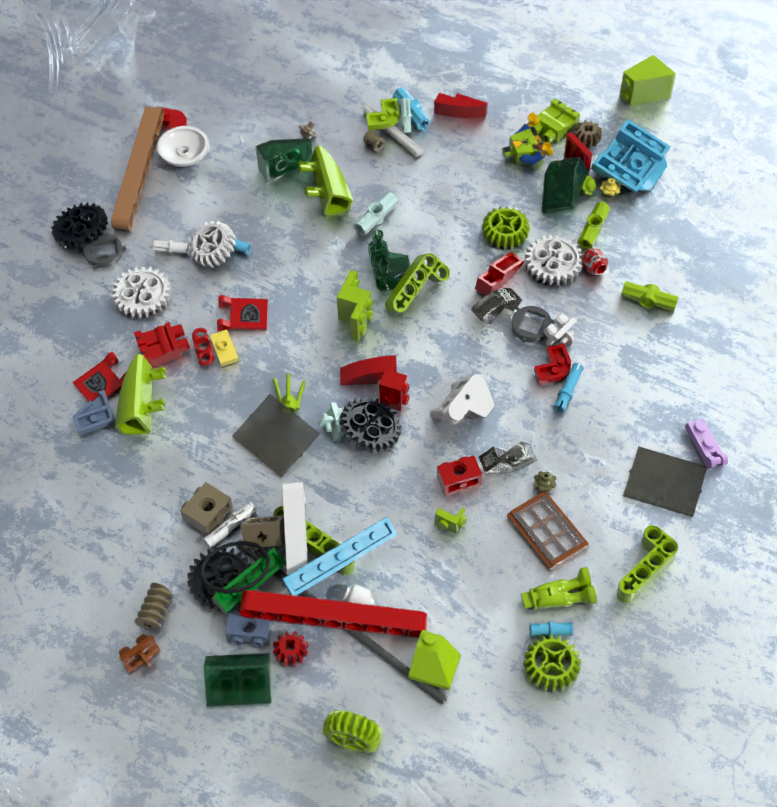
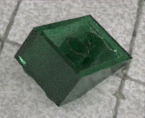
[255,138,312,183]
[542,157,589,213]

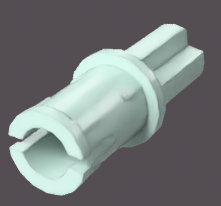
[399,98,412,133]

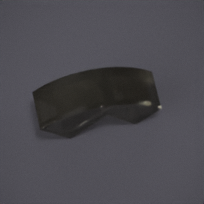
[471,288,523,324]
[479,441,537,475]

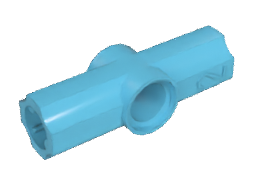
[393,87,430,131]

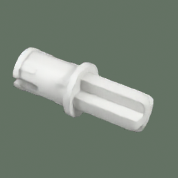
[152,240,189,254]

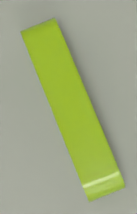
[273,506,355,575]

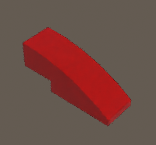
[434,92,488,118]
[474,252,525,298]
[340,355,397,386]

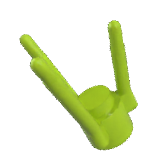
[273,373,306,414]

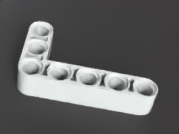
[282,482,308,575]

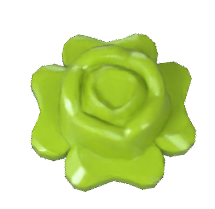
[578,175,596,196]

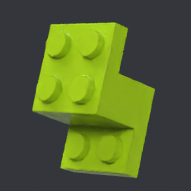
[337,270,374,342]

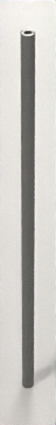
[236,540,448,704]

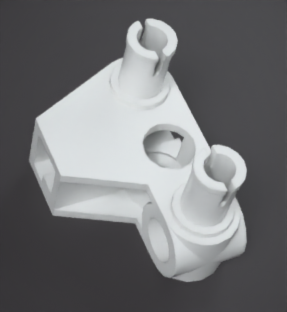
[430,374,495,425]

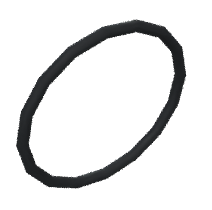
[200,541,270,594]

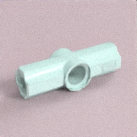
[353,192,399,236]

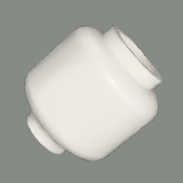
[342,584,374,605]

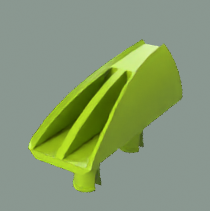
[298,145,353,216]
[115,354,167,435]

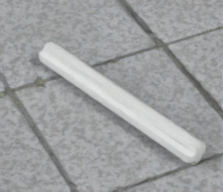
[363,105,423,157]

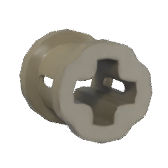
[363,130,385,152]

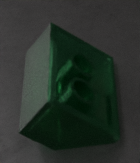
[203,653,271,706]

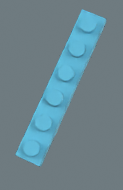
[281,517,398,596]

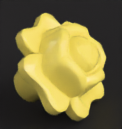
[600,178,621,196]

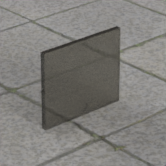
[231,394,320,478]
[623,446,707,517]

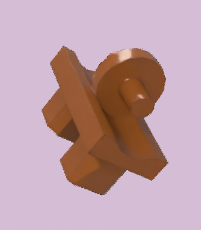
[119,634,161,674]

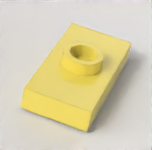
[210,330,239,367]

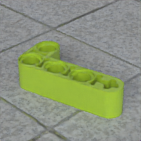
[385,253,450,313]
[617,525,678,603]

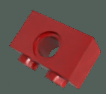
[379,369,410,412]
[437,455,482,496]

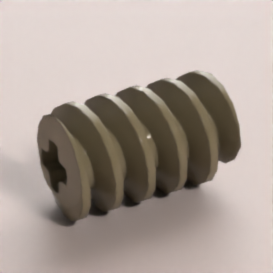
[134,582,174,630]

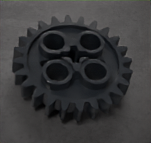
[51,202,108,249]
[339,396,402,453]
[187,547,252,611]

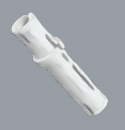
[203,501,257,549]

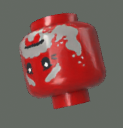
[582,248,608,275]

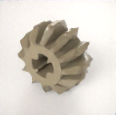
[573,120,602,148]

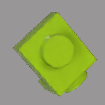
[435,508,467,534]

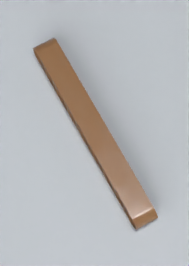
[111,106,164,231]

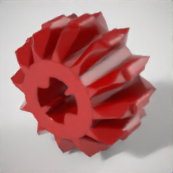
[272,631,308,668]

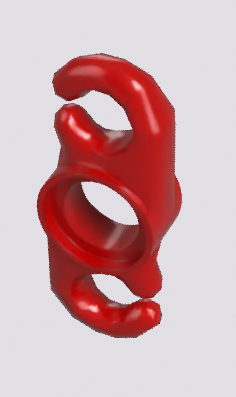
[192,328,214,366]

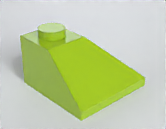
[408,630,461,690]

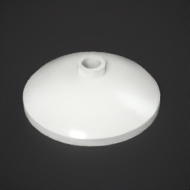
[157,126,209,166]

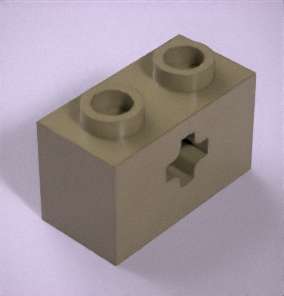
[240,515,285,550]

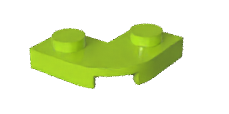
[366,98,399,130]

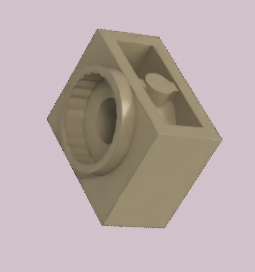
[180,482,233,535]

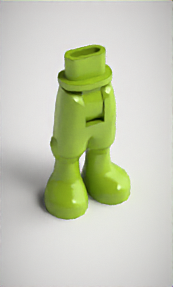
[521,567,597,610]

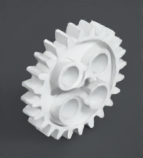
[525,234,583,285]
[112,266,172,318]

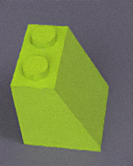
[619,55,676,106]

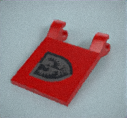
[217,295,268,332]
[72,352,127,402]

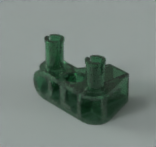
[368,230,410,292]

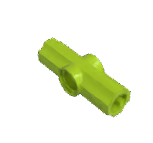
[577,201,611,250]
[621,281,679,311]

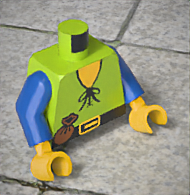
[502,112,553,166]

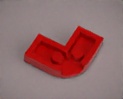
[159,107,188,132]
[534,344,571,386]

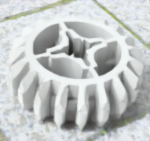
[189,221,236,268]

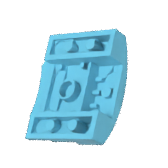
[591,119,671,193]

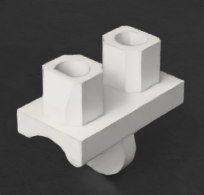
[543,313,577,346]

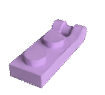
[685,419,728,468]

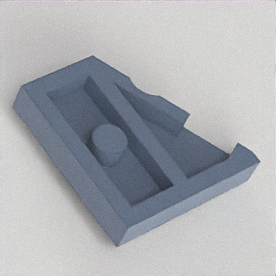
[72,390,115,436]

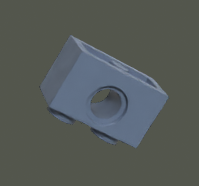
[225,610,272,647]

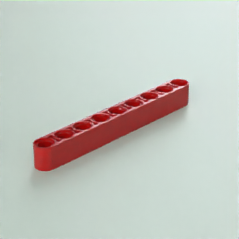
[239,590,427,638]

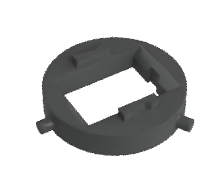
[84,233,126,269]
[512,306,555,342]

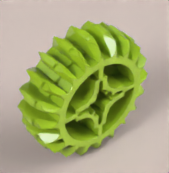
[482,206,530,250]
[523,634,582,692]
[322,710,382,753]

